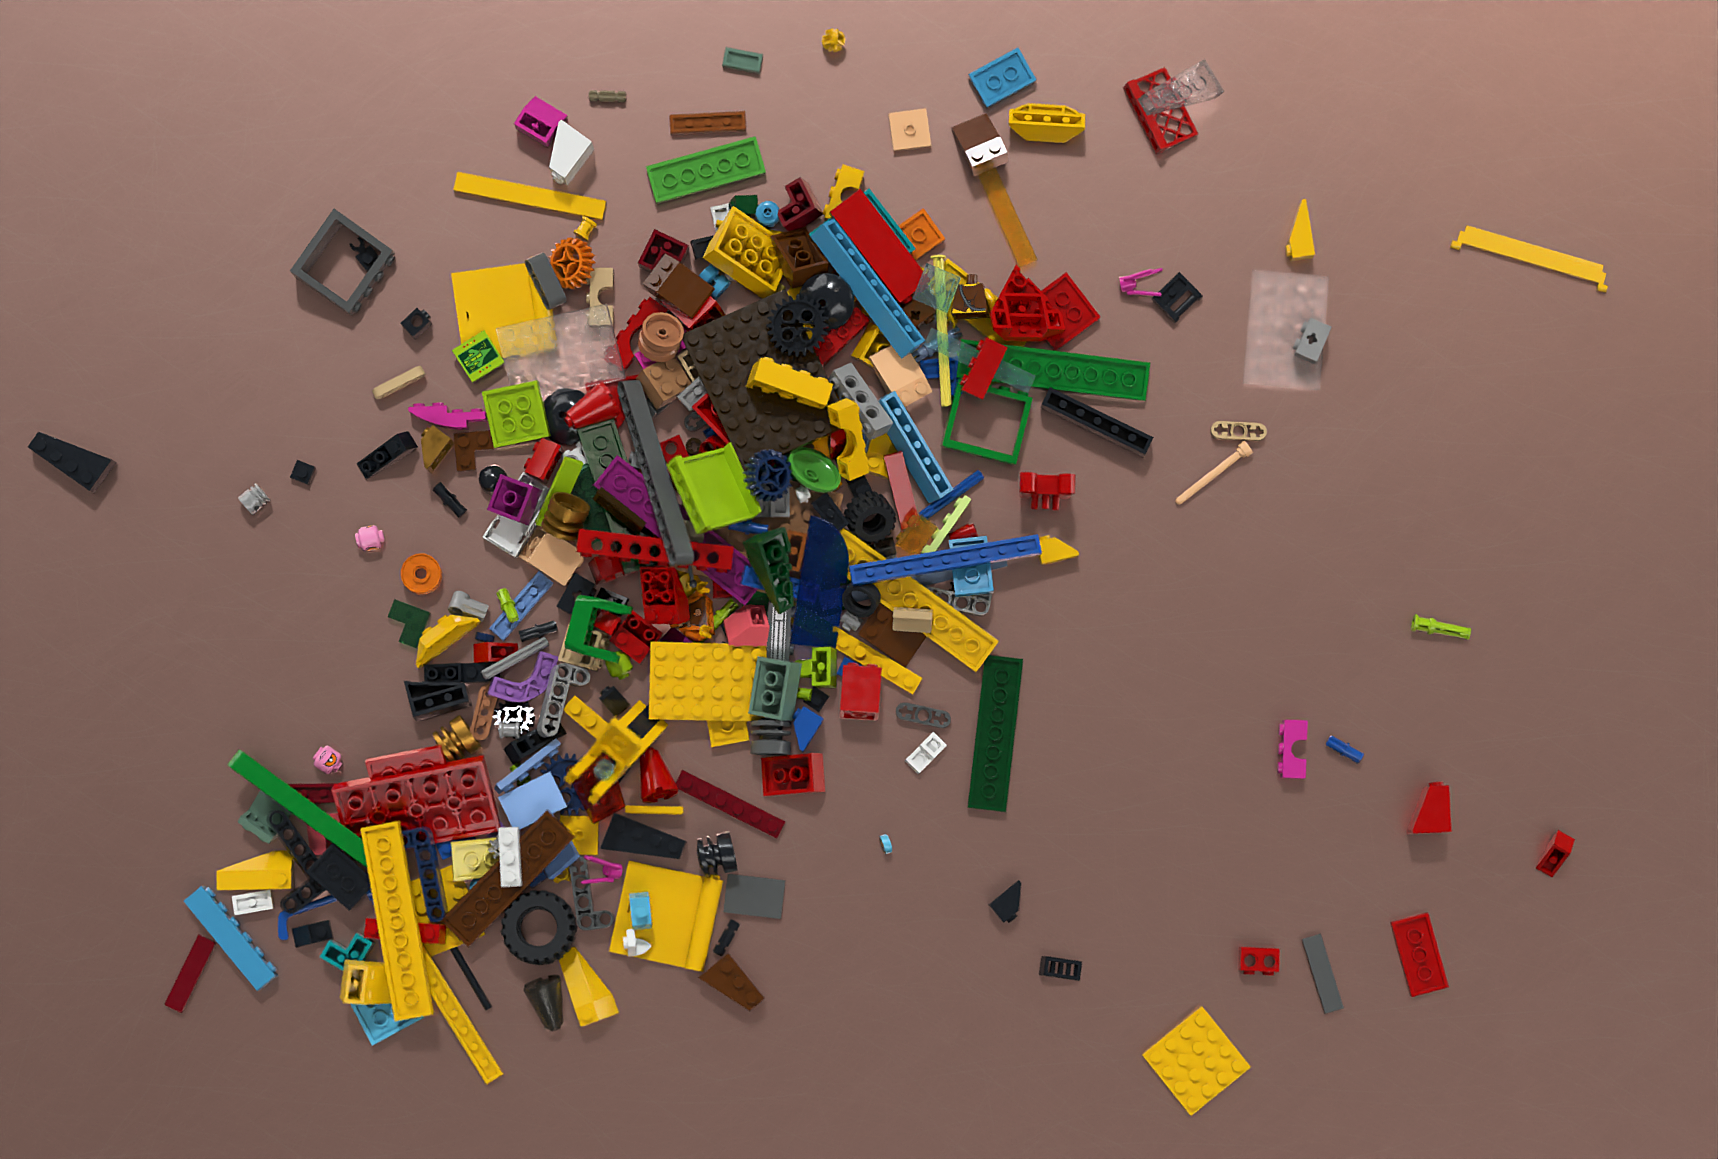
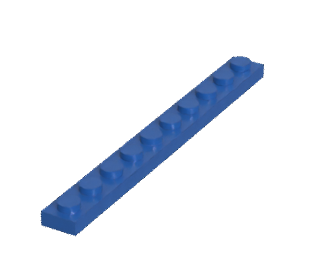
[849,534,1042,586]

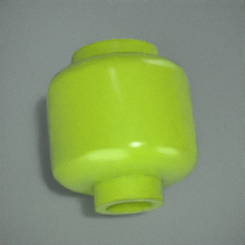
[605,650,633,680]

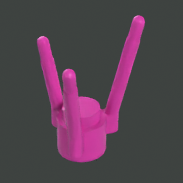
[1120,268,1163,296]
[581,856,623,884]

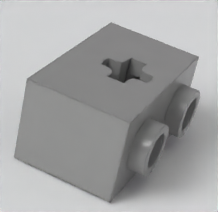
[1292,318,1332,364]

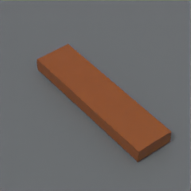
[670,111,746,135]

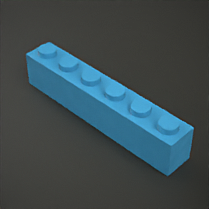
[878,391,954,503]
[184,886,278,991]

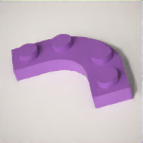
[487,651,559,702]

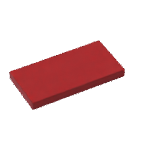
[1390,912,1449,997]

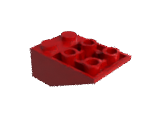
[640,567,690,624]

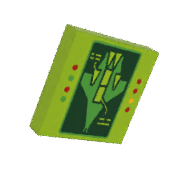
[452,330,505,383]

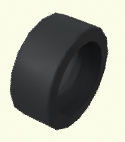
[842,582,881,618]

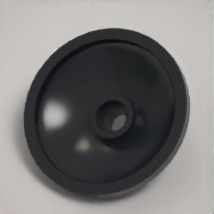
[799,273,855,331]
[543,388,586,445]

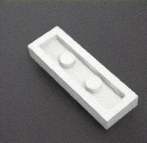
[498,827,522,887]

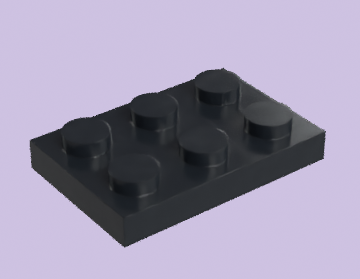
[306,843,371,911]

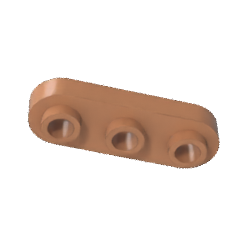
[470,684,498,741]

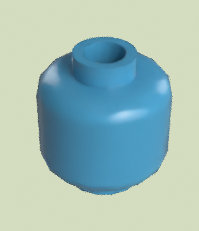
[756,201,780,227]

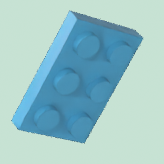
[968,47,1037,108]
[949,536,994,597]

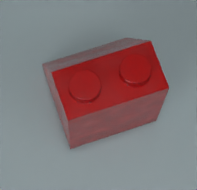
[661,296,726,331]
[840,663,882,721]
[1407,782,1452,834]

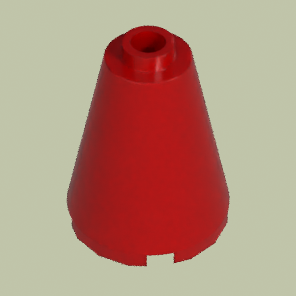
[564,382,620,429]
[640,747,679,803]

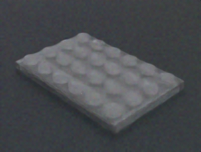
[1243,270,1329,390]
[496,304,626,397]

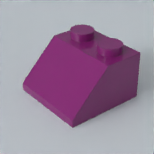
[487,474,542,526]

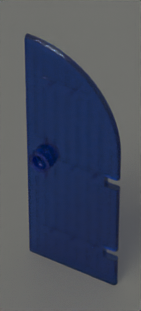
[790,516,849,648]

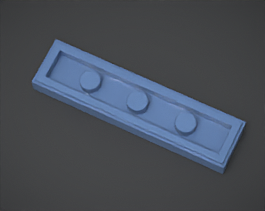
[489,571,554,641]

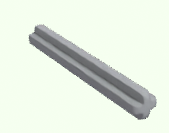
[482,637,549,679]

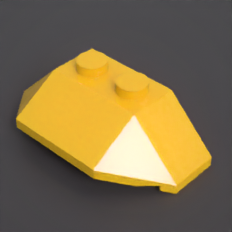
[1009,103,1085,143]
[416,615,481,669]

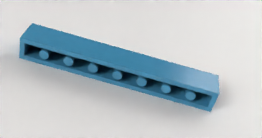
[811,218,925,359]

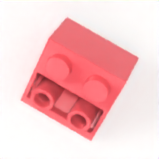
[723,605,770,647]

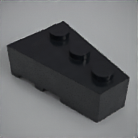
[404,681,472,722]

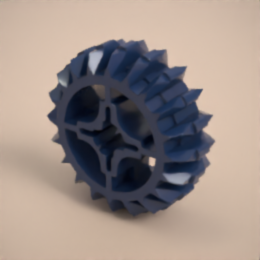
[743,449,794,502]

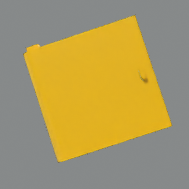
[451,256,559,358]
[609,861,723,972]

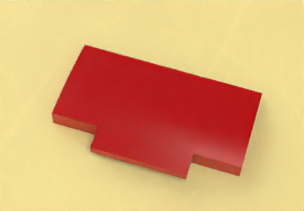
[331,745,501,860]

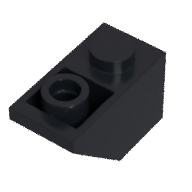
[599,686,630,718]

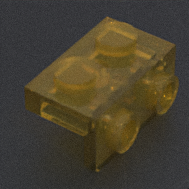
[895,513,938,555]

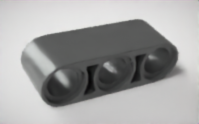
[525,252,567,310]

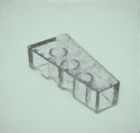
[1137,59,1224,116]

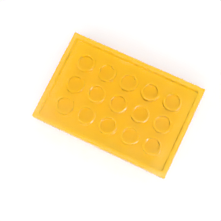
[648,641,767,721]

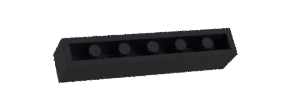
[1040,387,1154,457]

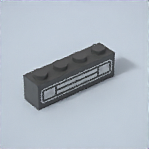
[766,599,795,661]

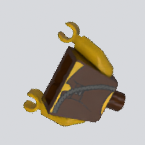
[946,274,997,328]

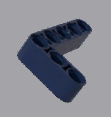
[402,827,448,922]

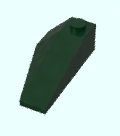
[743,527,794,614]

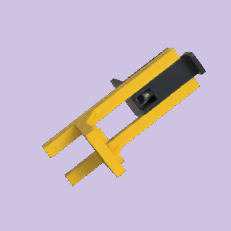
[564,700,668,804]

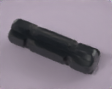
[713,919,740,956]

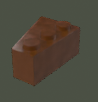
[698,953,765,1011]

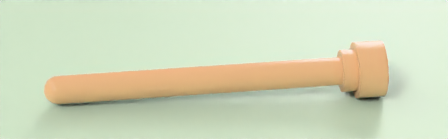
[1175,441,1253,505]

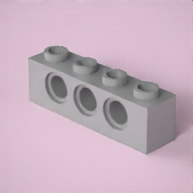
[828,363,893,441]

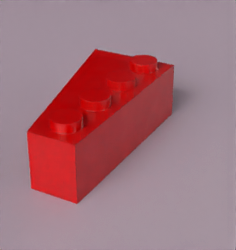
[588,535,661,585]

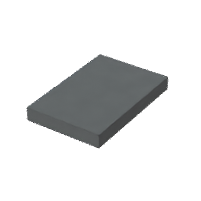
[723,874,786,919]

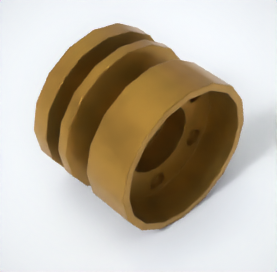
[541,492,590,541]
[432,715,482,761]

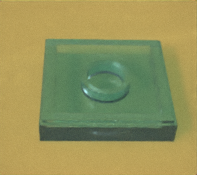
[913,263,961,313]

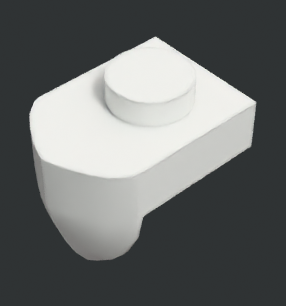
[623,929,651,957]

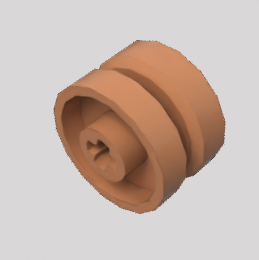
[637,312,684,362]

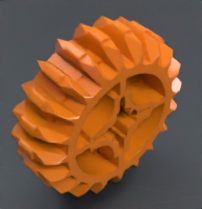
[548,237,596,289]

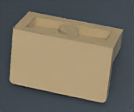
[893,607,933,633]

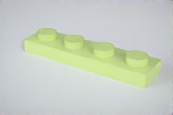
[920,495,971,554]

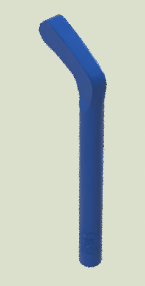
[278,895,337,940]

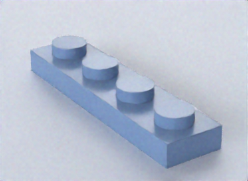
[494,738,561,794]

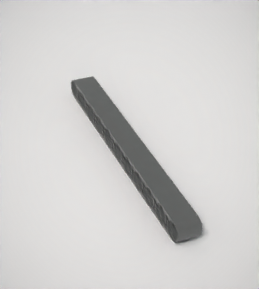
[617,380,694,566]

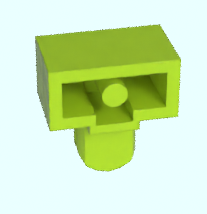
[795,647,837,688]

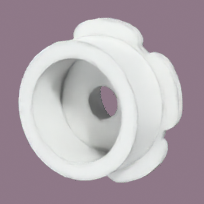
[795,485,811,503]

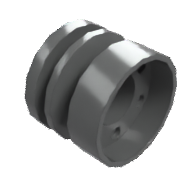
[750,718,791,756]

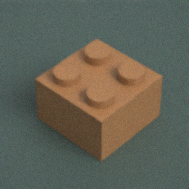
[636,357,692,410]

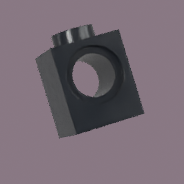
[401,308,432,340]

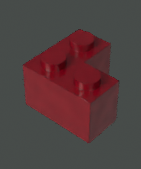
[778,177,824,231]
[638,229,690,272]

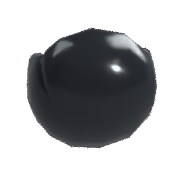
[478,465,508,495]

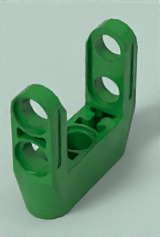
[565,595,633,663]

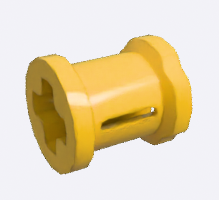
[573,216,597,241]

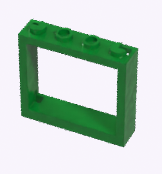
[940,376,1033,465]

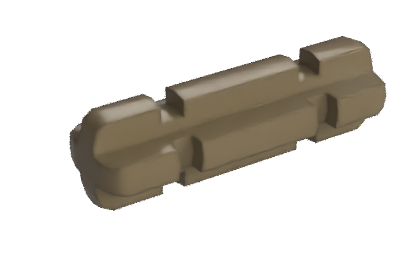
[589,90,626,102]

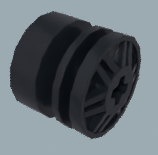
[696,831,738,878]

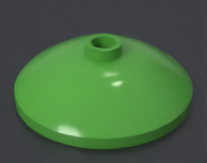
[788,447,841,493]

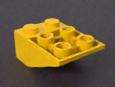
[340,960,391,1004]

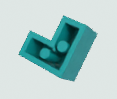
[320,933,376,971]

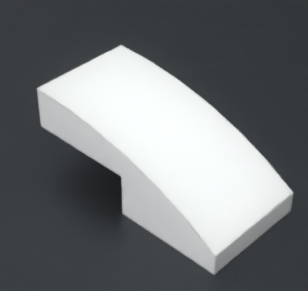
[905,732,947,774]

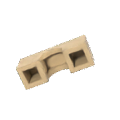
[586,268,614,328]

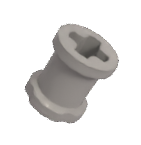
[499,721,520,739]

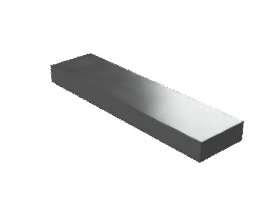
[1302,934,1344,1014]

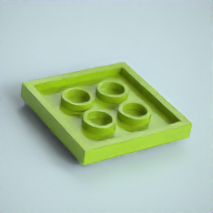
[482,380,551,448]

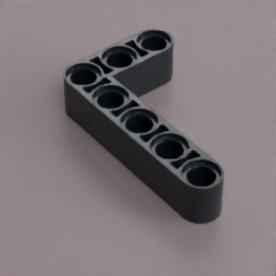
[266,810,326,914]

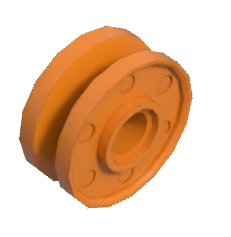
[401,553,442,595]

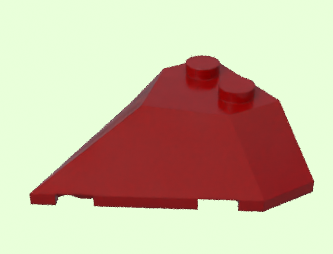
[990,265,1066,341]

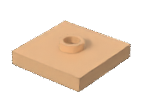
[889,108,931,151]

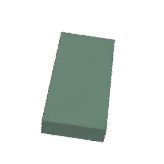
[722,47,763,74]

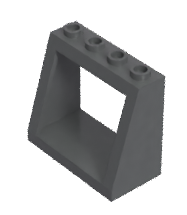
[290,209,395,316]

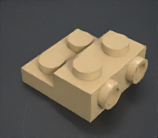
[558,624,610,672]

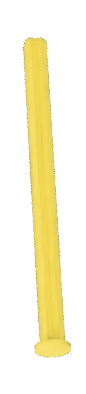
[931,255,952,407]

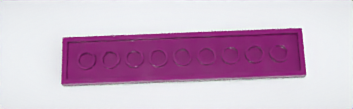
[594,455,758,605]

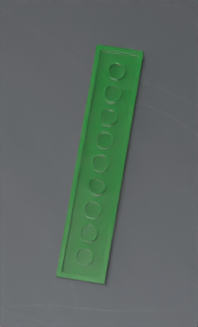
[956,339,1151,401]

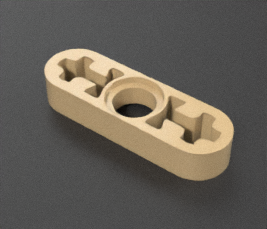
[372,366,426,400]
[1210,421,1267,441]

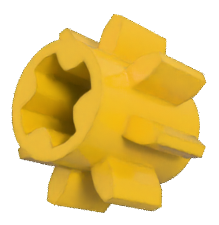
[822,28,845,53]

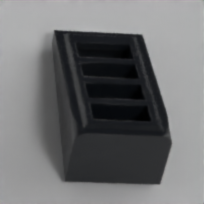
[1039,956,1082,981]

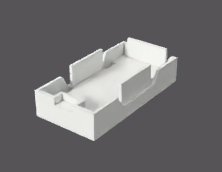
[483,472,550,558]

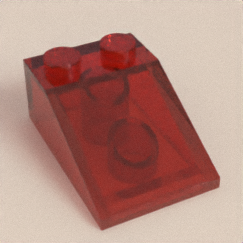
[568,752,625,824]

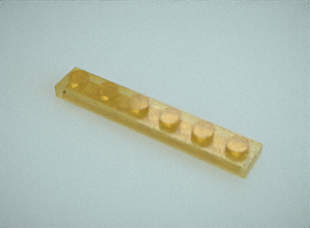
[978,167,1037,268]

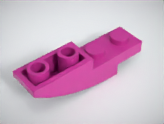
[408,402,487,430]

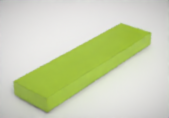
[535,456,584,526]

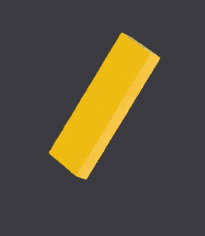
[625,805,684,815]

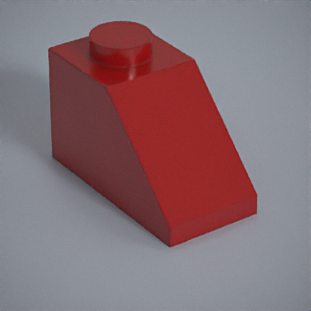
[594,609,623,637]
[473,642,518,663]
[1536,830,1575,878]

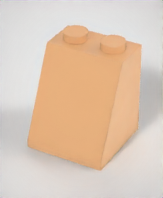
[518,525,584,586]

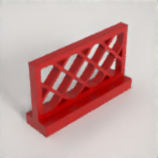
[1123,67,1198,155]

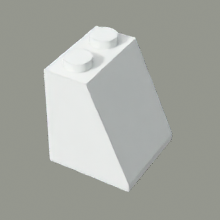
[549,120,594,186]

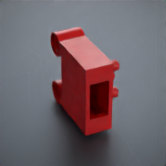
[1019,472,1076,510]

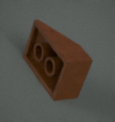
[952,113,1009,176]
[770,227,828,289]
[642,254,715,319]
[858,603,927,668]

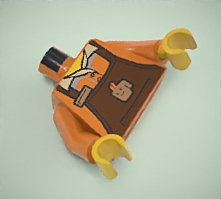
[669,581,715,642]

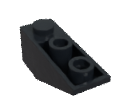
[356,431,418,480]

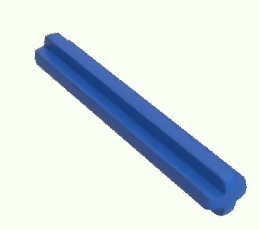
[919,470,984,521]

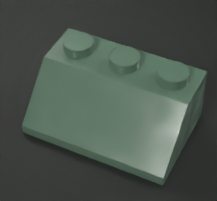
[748,656,802,721]

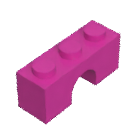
[1277,720,1308,779]

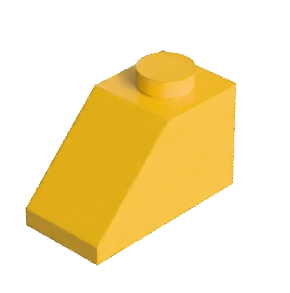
[1038,535,1079,565]

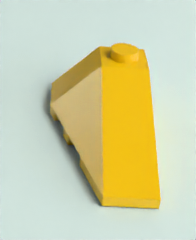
[866,433,898,480]
[217,850,295,890]
[559,946,619,1027]

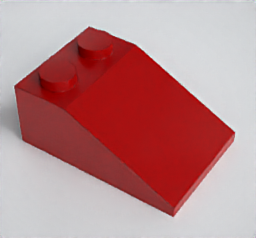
[761,753,825,796]

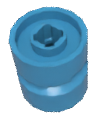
[699,264,731,300]

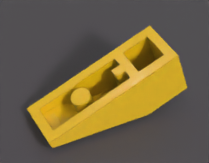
[1285,199,1315,261]

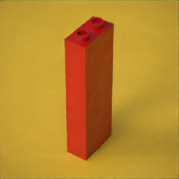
[829,189,930,305]

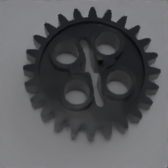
[766,294,829,358]

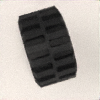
[844,491,896,544]

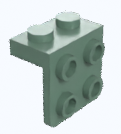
[237,790,292,844]

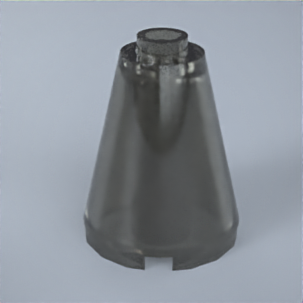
[523,975,564,1031]

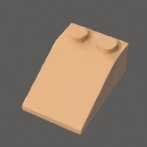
[869,345,932,407]

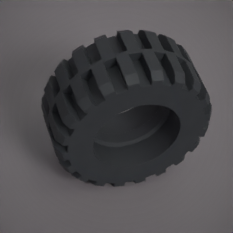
[501,890,577,965]

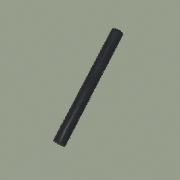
[450,947,492,1011]

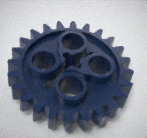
[537,753,599,816]

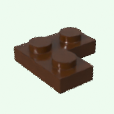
[453,430,494,472]

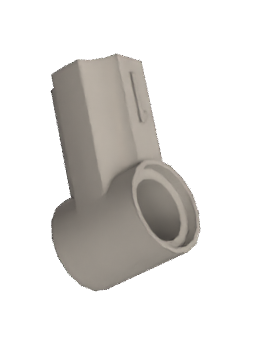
[448,591,489,622]

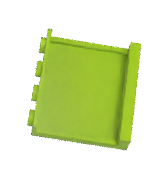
[666,442,762,534]

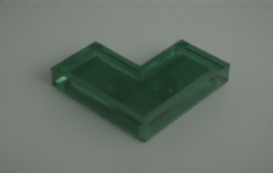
[388,599,431,649]

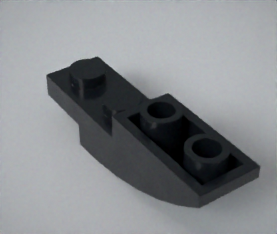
[424,662,503,683]

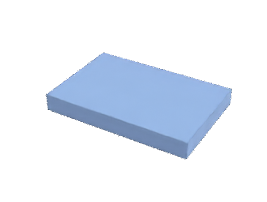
[498,772,568,830]

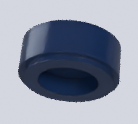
[475,632,495,642]

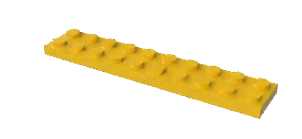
[821,527,999,672]
[361,821,434,1021]

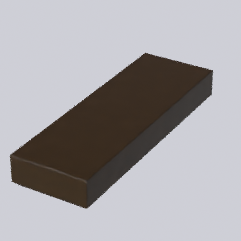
[593,487,646,535]

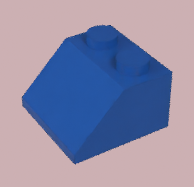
[792,706,824,753]

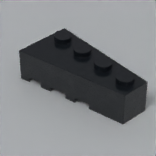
[28,431,117,493]
[600,813,687,859]

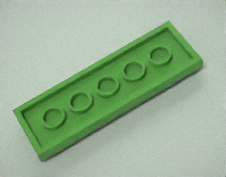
[646,136,766,204]

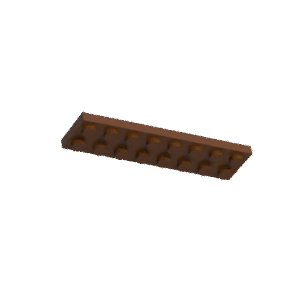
[441,810,576,947]

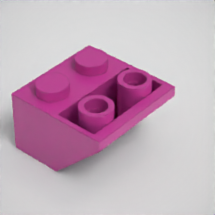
[514,96,568,148]

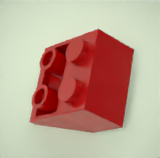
[609,610,663,665]

